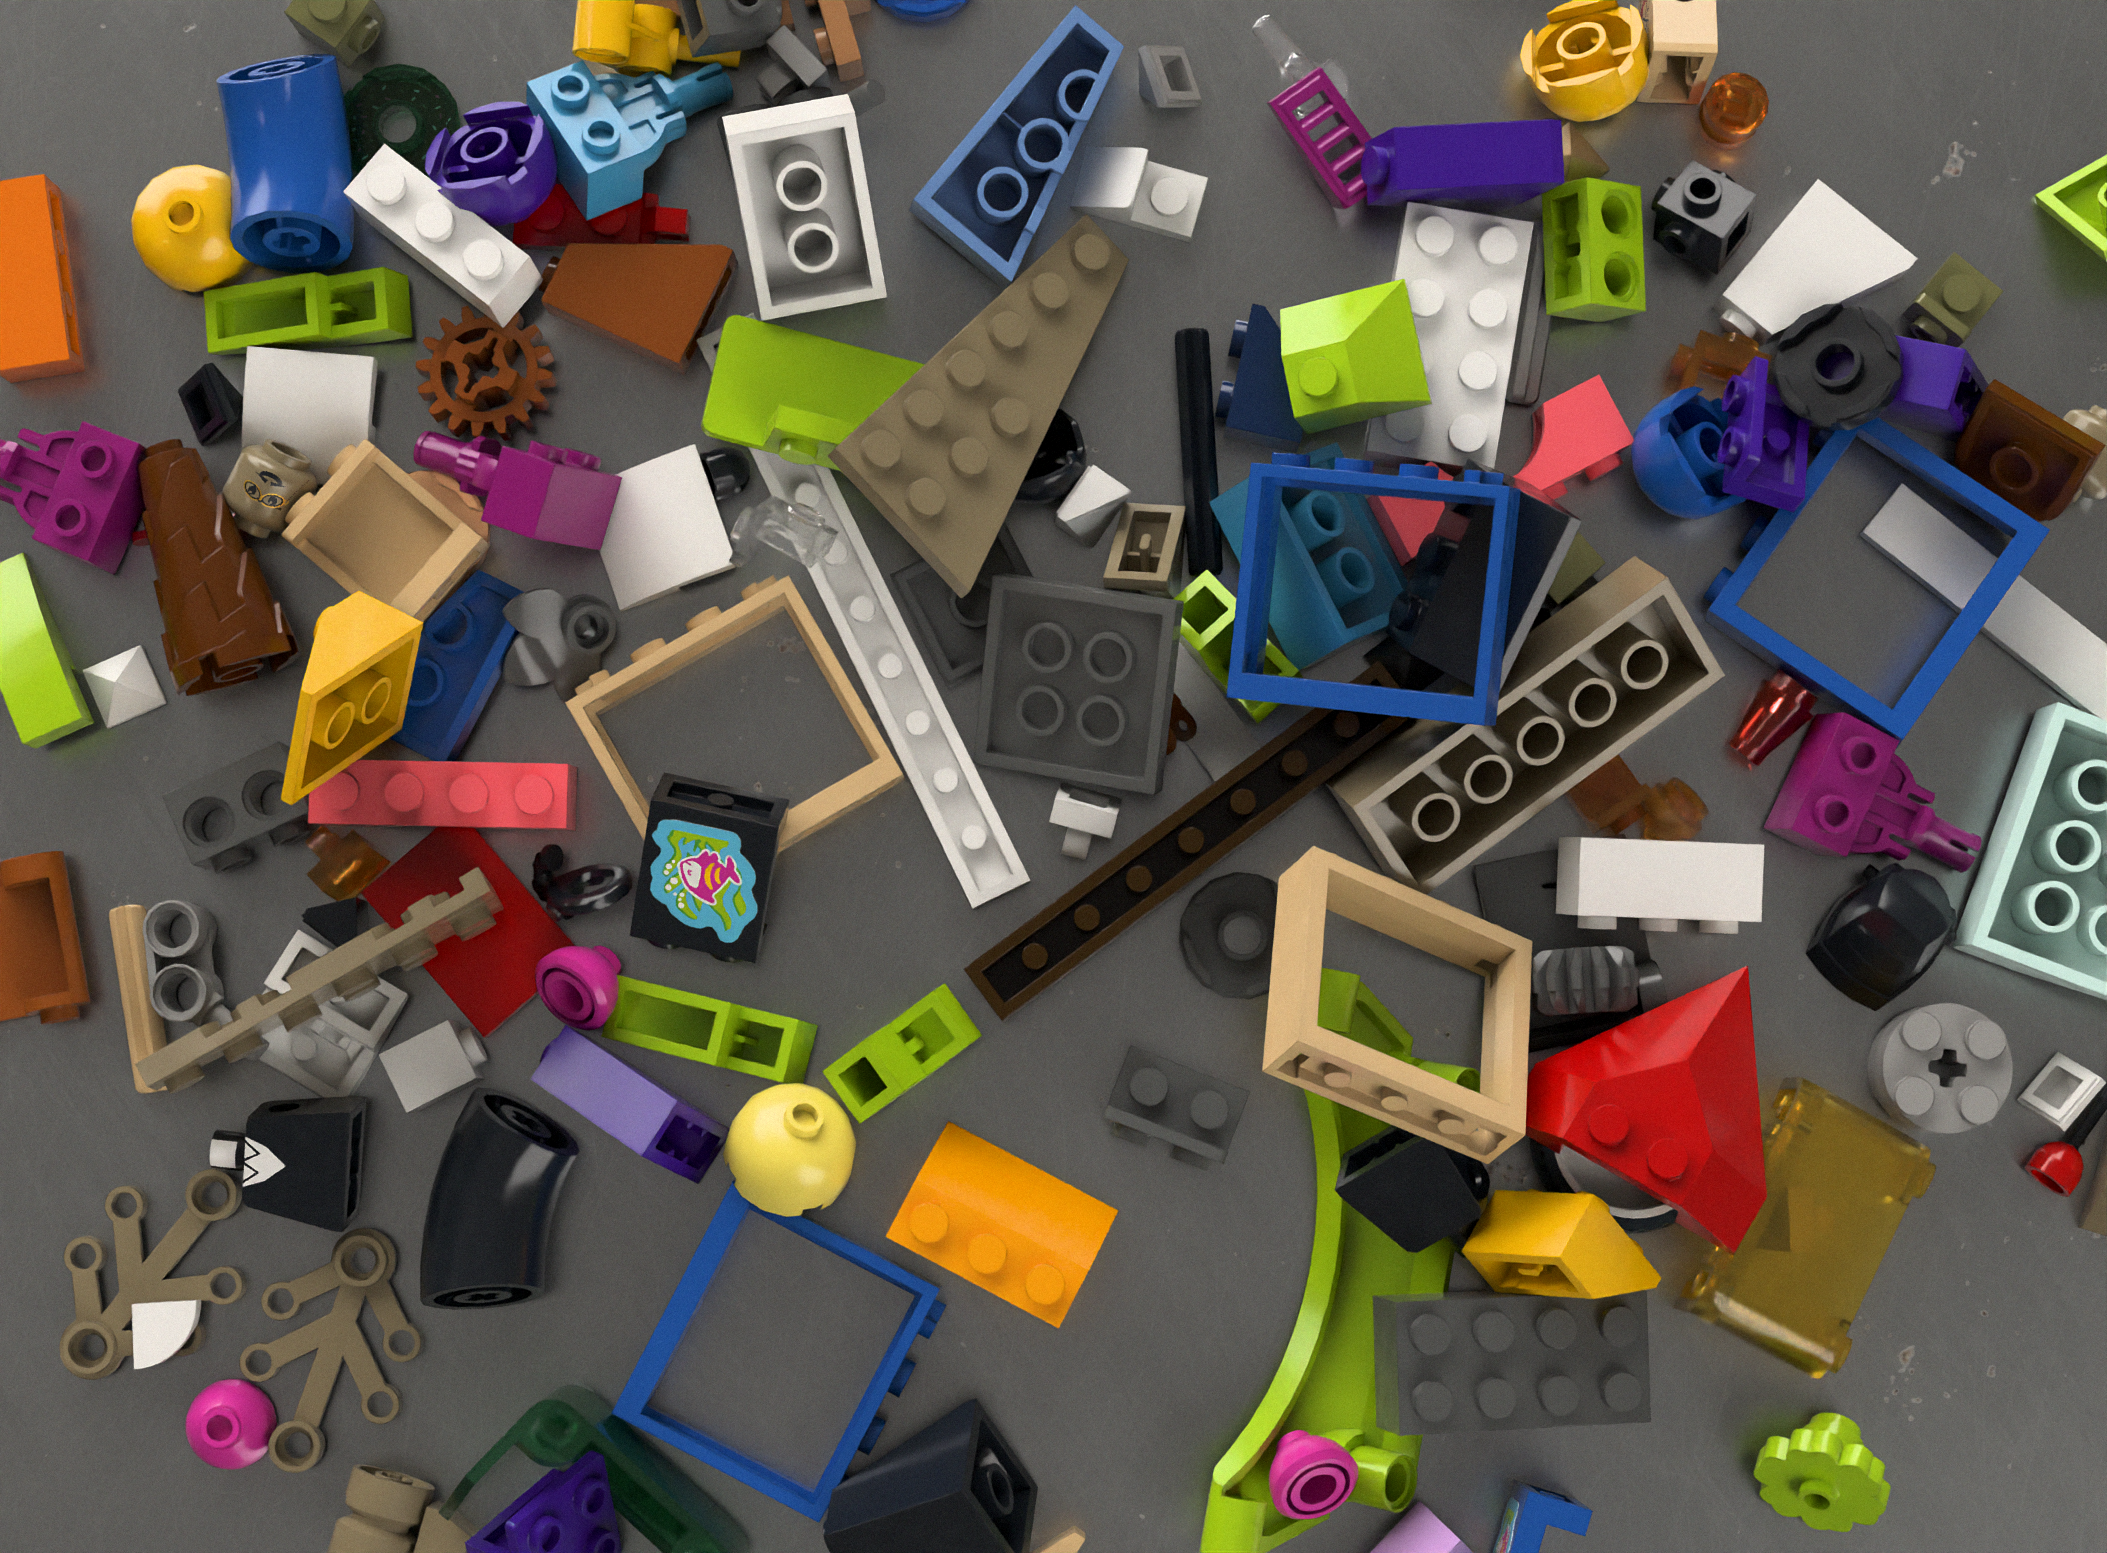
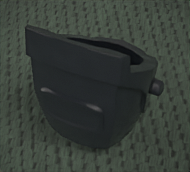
[1806,863,1957,1011]

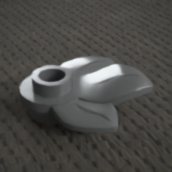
[502,588,616,706]

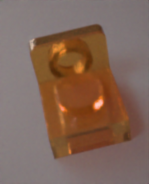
[1564,754,1653,835]

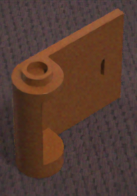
[0,851,91,1025]

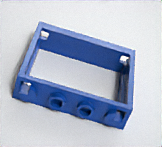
[1703,417,2050,749]
[1226,452,1521,726]
[611,1180,947,1523]

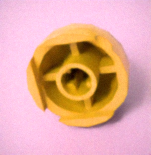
[1520,0,1649,122]
[131,164,254,292]

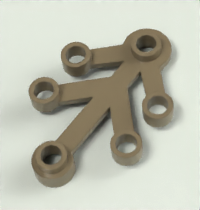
[59,1169,247,1380]
[239,1228,425,1473]

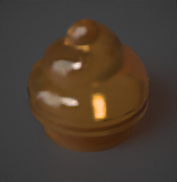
[1643,777,1709,841]

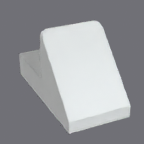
[1070,147,1208,242]

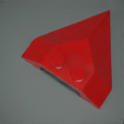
[1526,966,1767,1255]

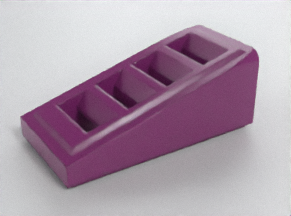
[1267,67,1372,209]

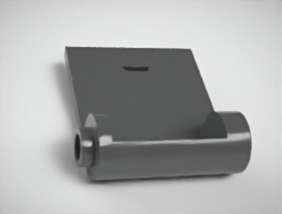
[1473,833,1668,1053]

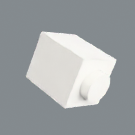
[379,1020,488,1113]

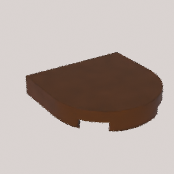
[1954,379,2106,522]

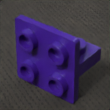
[465,1450,622,1553]

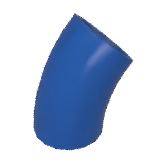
[216,54,354,273]

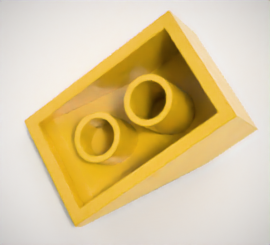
[280,591,423,805]

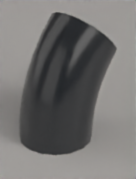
[420,1087,580,1310]

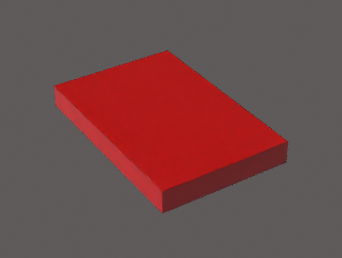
[360,827,576,1038]

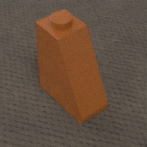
[538,243,738,376]

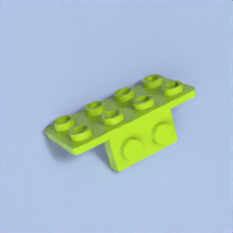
[701,315,925,475]

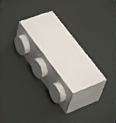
[343,144,543,328]
[1556,837,1764,934]

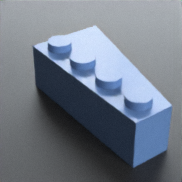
[909,5,1124,290]

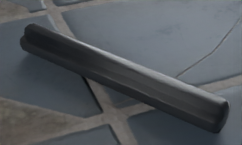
[1175,327,1223,577]

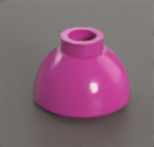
[535,945,621,1031]
[185,1379,277,1470]
[1269,1430,1358,1519]

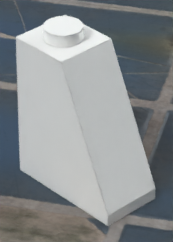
[1712,179,1918,347]

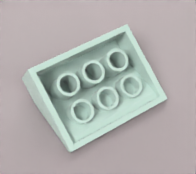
[1951,702,2107,1000]

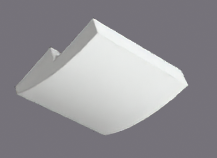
[242,346,378,486]
[599,444,738,612]
[258,930,409,1098]

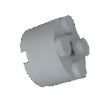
[1867,1003,2013,1134]

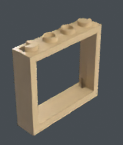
[565,575,906,853]
[1262,846,1532,1164]

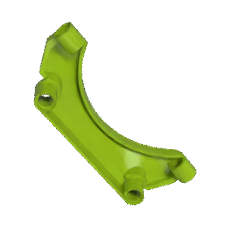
[1199,968,1480,1553]

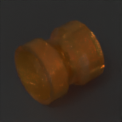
[1696,72,1769,150]

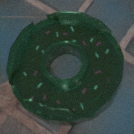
[344,63,463,178]

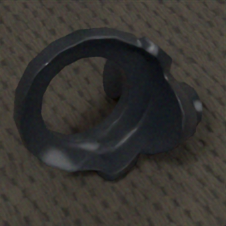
[531,844,633,922]

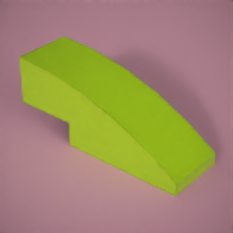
[203,267,413,355]
[0,552,94,749]
[601,975,818,1084]

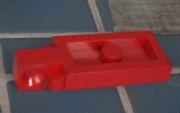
[513,184,691,252]

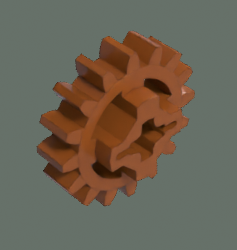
[415,305,557,442]

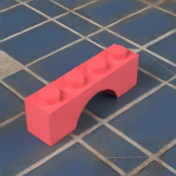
[1366,375,1634,566]
[308,760,578,831]

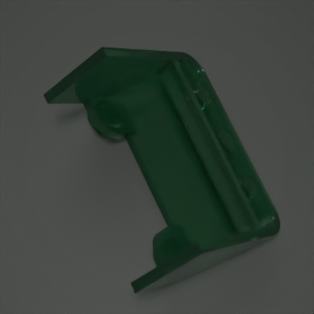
[438,1385,749,1553]

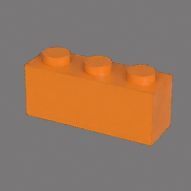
[0,174,85,383]

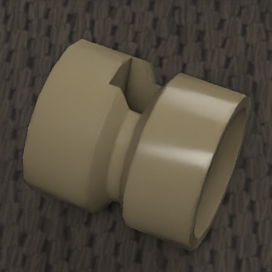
[327,1464,435,1553]

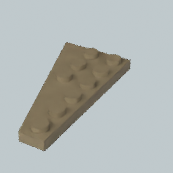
[828,213,1129,598]
[135,867,504,1094]

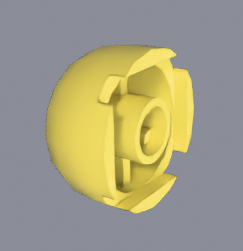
[723,1083,856,1217]

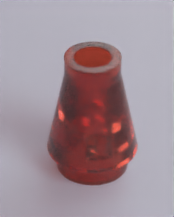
[1728,669,1819,767]

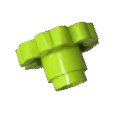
[1754,1413,1891,1532]

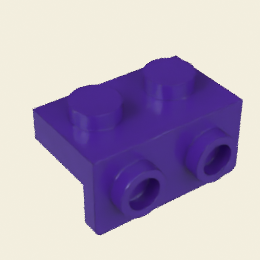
[1718,356,1809,513]

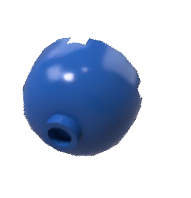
[1631,386,1746,519]

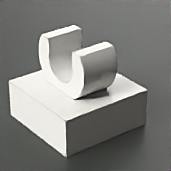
[1049,782,1122,860]

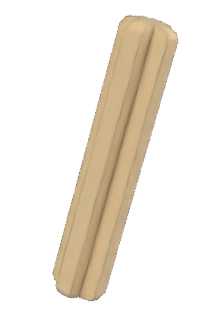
[109,904,167,1094]

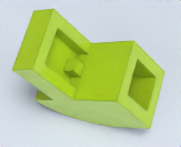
[1172,569,1303,724]
[822,983,982,1124]

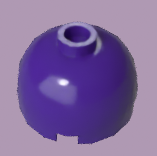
[425,102,558,226]

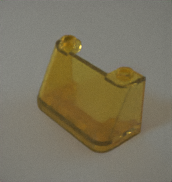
[1673,1077,1936,1380]

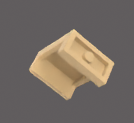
[281,439,490,623]

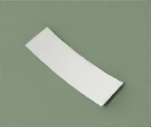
[1173,642,1261,782]

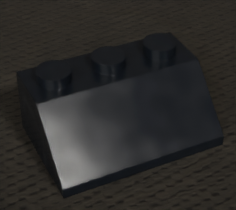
[1386,459,1582,692]

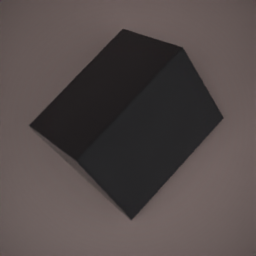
[301,897,369,948]

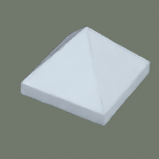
[83,645,167,729]
[2017,1052,2106,1132]

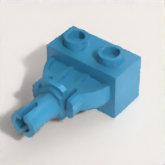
[526,60,733,221]

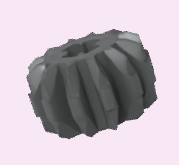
[1531,946,1640,1017]

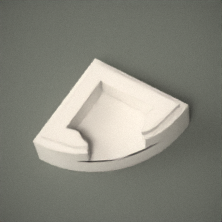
[132,1300,201,1369]

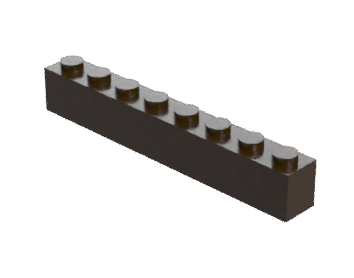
[964,661,1412,1023]

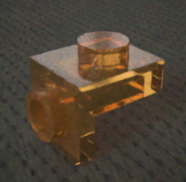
[1666,330,1773,394]

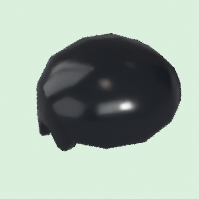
[1014,408,1086,504]

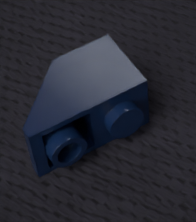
[1214,303,1303,454]

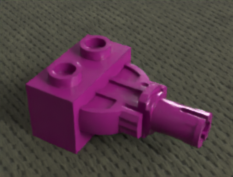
[0,421,146,575]
[413,431,622,550]
[1764,712,1982,873]

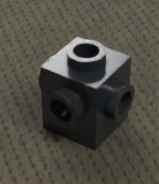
[1651,160,1757,275]

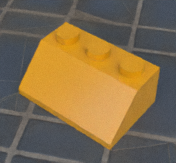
[885,1121,1118,1328]

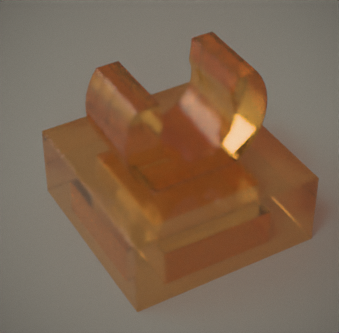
[305,825,390,901]

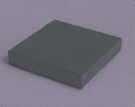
[890,521,1033,689]

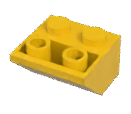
[1461,1189,1662,1299]

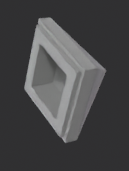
[1138,45,1202,108]

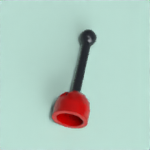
[2025,1087,2107,1197]

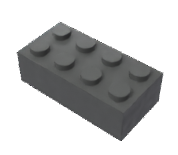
[1373,1290,1651,1436]

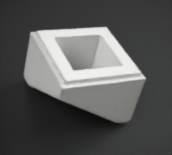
[1054,464,1131,547]

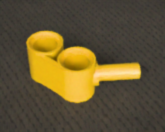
[572,0,741,78]

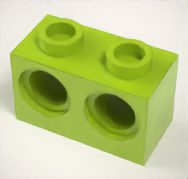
[1542,177,1646,323]

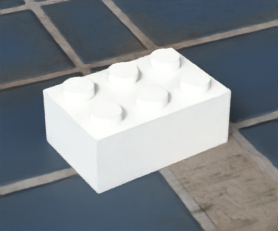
[722,94,887,321]

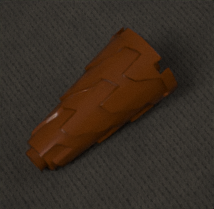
[137,439,301,696]

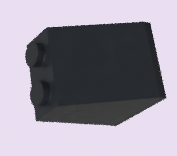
[823,1398,1038,1553]

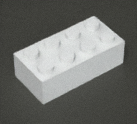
[1362,202,1534,477]

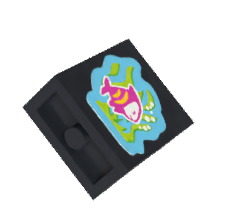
[630,772,790,963]

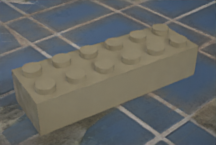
[1325,556,1725,895]

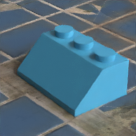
[1209,442,1408,671]

